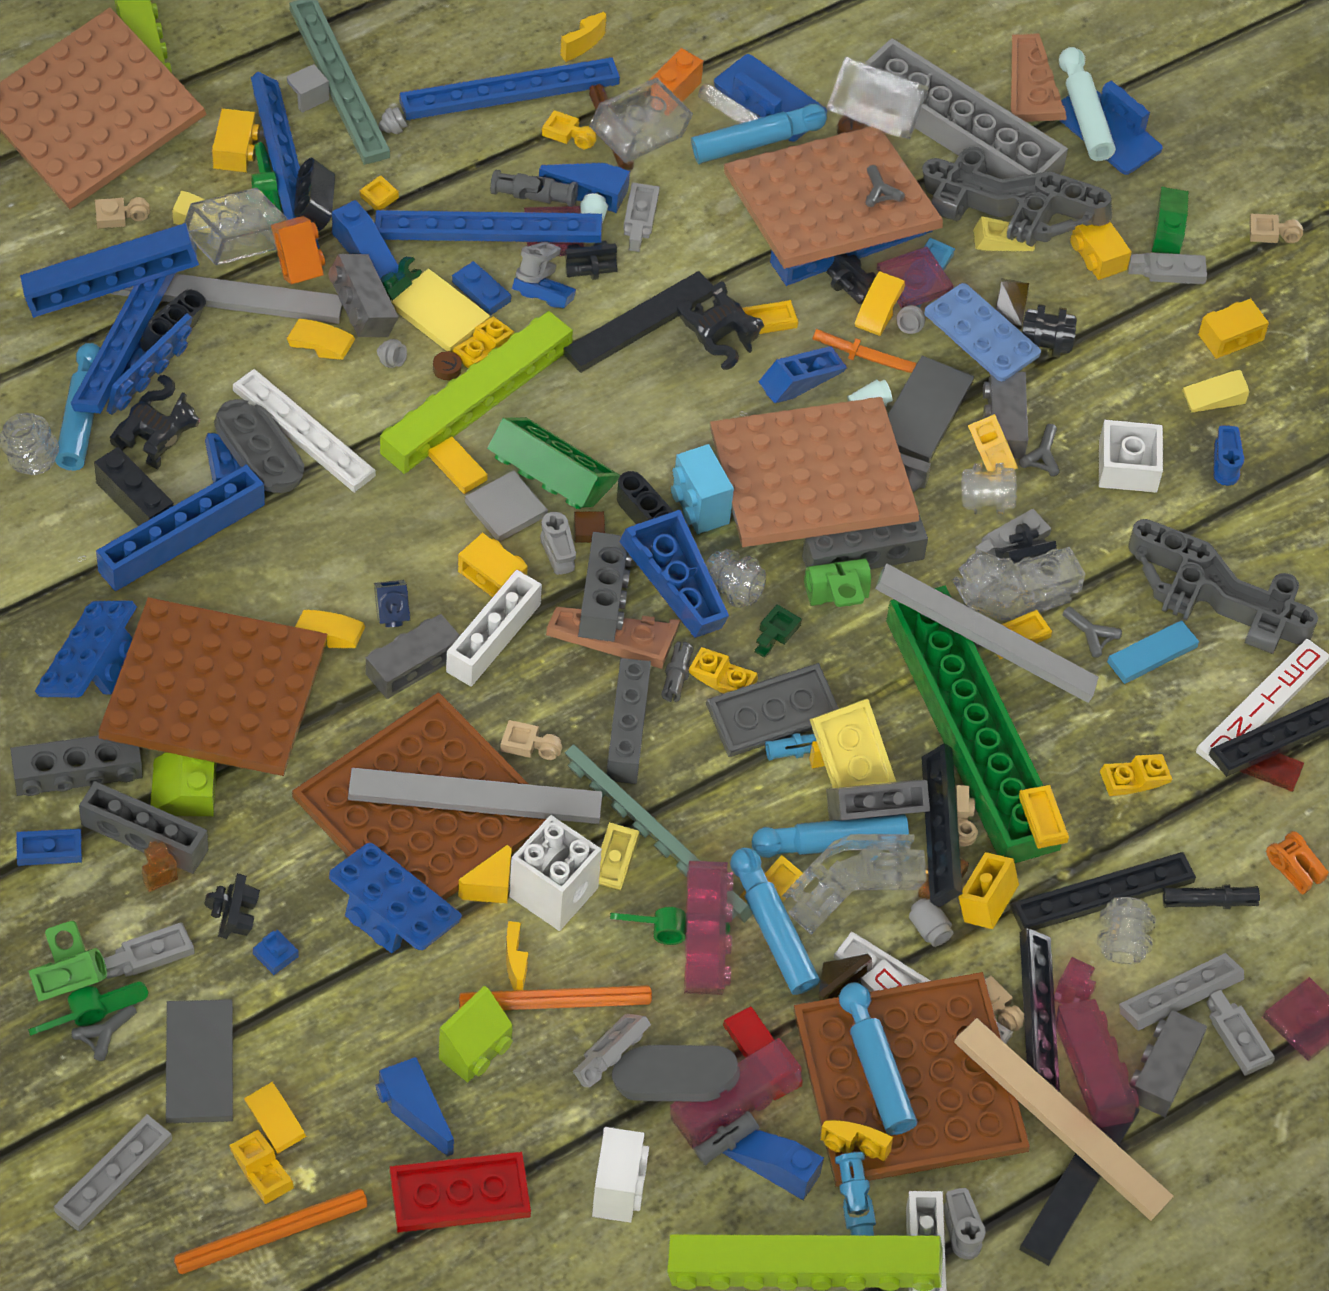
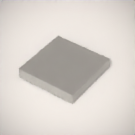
[465,470,548,542]

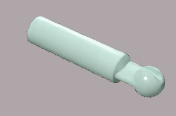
[1059,47,1116,161]

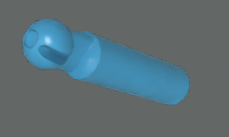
[691,104,827,164]
[55,343,100,471]
[752,814,909,858]
[730,848,821,995]
[839,983,917,1135]

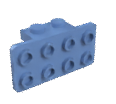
[924,283,1041,381]

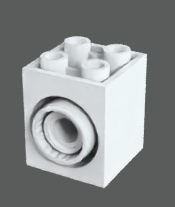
[509,815,602,931]

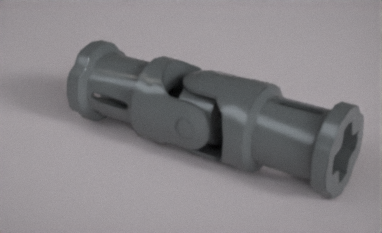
[490,169,578,207]

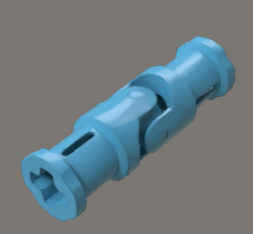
[835,1152,876,1235]

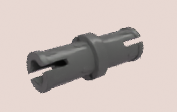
[661,642,694,702]
[693,1111,759,1166]

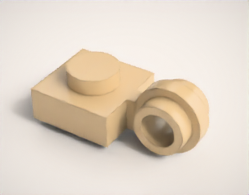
[95,197,150,229]
[1249,214,1303,243]
[500,720,562,760]
[955,785,978,846]
[985,976,1024,1031]

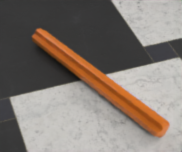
[459,985,652,1010]
[174,1189,367,1274]

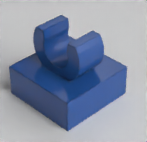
[253,929,299,975]

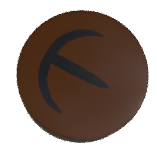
[837,115,865,135]
[433,351,462,380]

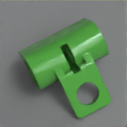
[804,558,871,607]
[28,920,107,1002]

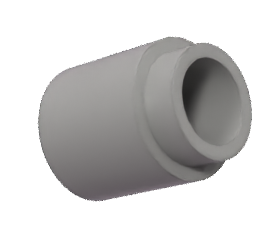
[909,898,953,947]

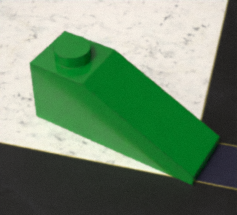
[1151,186,1189,254]

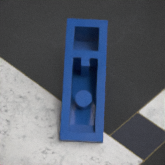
[539,163,630,213]
[332,200,398,278]
[758,346,847,404]
[376,1057,454,1156]
[723,1130,824,1201]

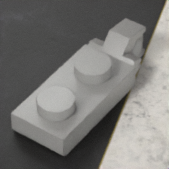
[624,183,660,252]
[1128,253,1207,284]
[973,509,1051,565]
[104,922,194,979]
[1206,990,1275,1076]
[573,1014,651,1087]

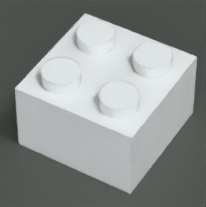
[1099,420,1163,493]
[592,1127,649,1223]

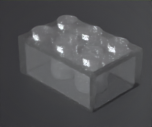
[826,57,929,139]
[589,77,693,163]
[184,187,288,265]

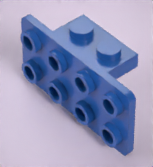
[714,54,827,142]
[1059,80,1163,175]
[106,313,193,415]
[35,601,137,698]
[329,843,461,954]

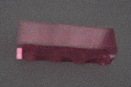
[684,861,733,995]
[1056,999,1139,1128]
[670,1038,802,1149]

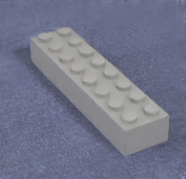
[855,38,1068,180]

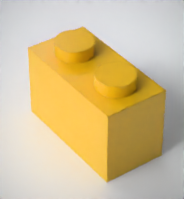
[212,108,260,173]
[1070,222,1132,280]
[1198,299,1269,359]
[458,533,528,597]
[958,852,1019,929]

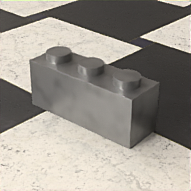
[328,254,399,337]
[983,372,1028,459]
[366,614,460,699]
[826,780,930,820]
[1128,1010,1207,1117]

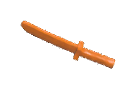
[812,329,917,373]

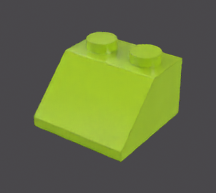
[151,752,217,817]
[439,985,513,1083]

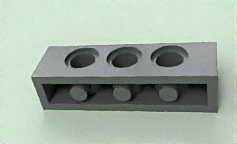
[802,515,928,569]
[578,532,632,642]
[607,658,651,784]
[10,735,143,796]
[79,781,209,874]

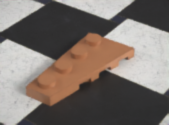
[1011,33,1066,122]
[546,607,680,669]

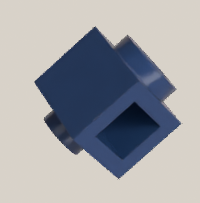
[374,580,410,627]

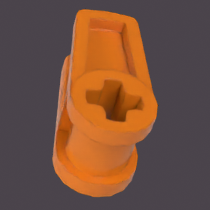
[1266,831,1328,895]

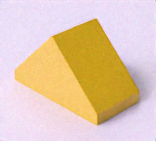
[458,845,512,903]

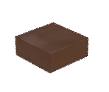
[574,511,605,543]

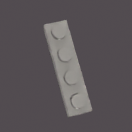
[1119,953,1244,1031]
[54,1115,172,1232]

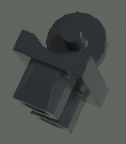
[565,240,617,280]
[826,253,877,304]
[995,523,1057,575]
[204,873,260,939]

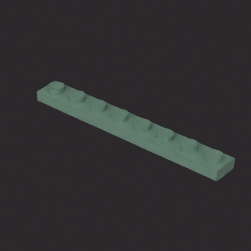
[289,0,390,165]
[565,744,753,923]

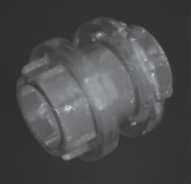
[0,413,59,475]
[961,463,1017,515]
[705,549,766,608]
[1097,897,1156,964]

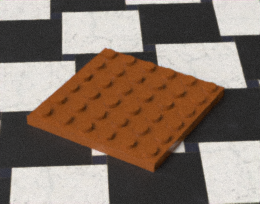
[99,597,328,776]
[292,692,546,900]
[793,972,1030,1187]

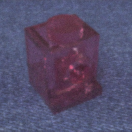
[1054,957,1096,1014]

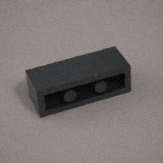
[94,447,174,526]

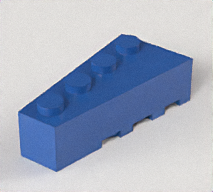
[619,510,729,638]

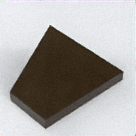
[996,278,1029,329]
[819,954,872,1001]

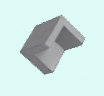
[287,64,329,112]

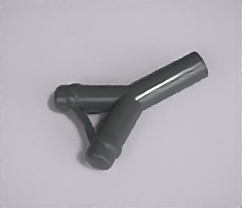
[865,165,905,207]
[1019,424,1060,477]
[1062,606,1122,658]
[71,1005,137,1061]

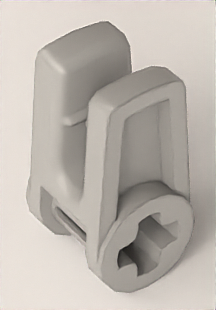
[515,242,561,283]
[540,512,576,575]
[943,1188,985,1259]

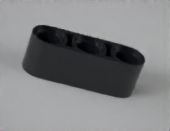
[294,157,335,231]
[140,289,206,352]
[617,471,674,524]

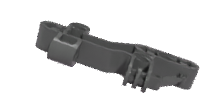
[922,146,1112,247]
[1128,519,1318,654]

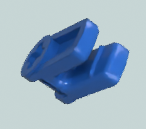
[1213,426,1244,486]

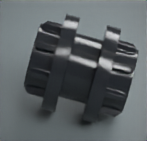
[1022,304,1077,358]

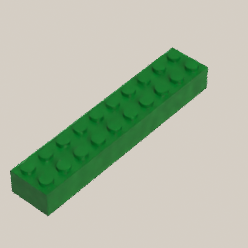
[886,585,1062,863]

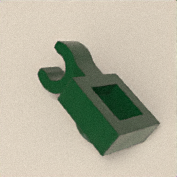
[380,257,422,300]
[754,604,802,658]

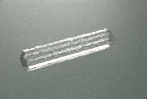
[698,83,761,123]

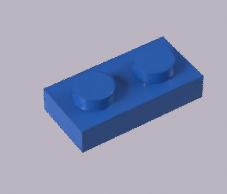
[452,261,511,316]
[512,277,576,308]
[205,433,241,483]
[16,829,82,866]

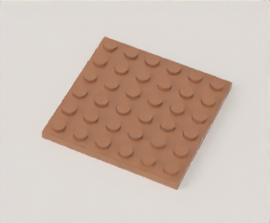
[0,7,207,209]
[724,125,943,269]
[710,397,919,547]

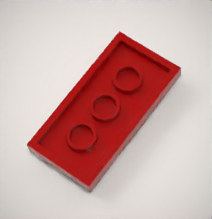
[389,1151,531,1233]

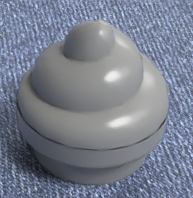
[378,106,408,135]
[897,305,925,334]
[377,339,407,368]

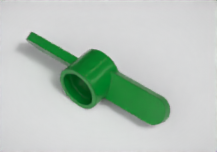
[251,142,283,230]
[610,907,730,945]
[28,982,148,1036]

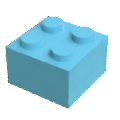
[671,444,734,534]

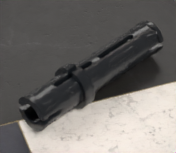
[1162,884,1260,909]

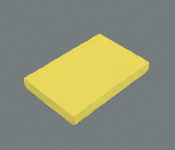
[391,268,490,352]
[809,699,896,788]

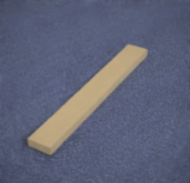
[954,1018,1174,1221]

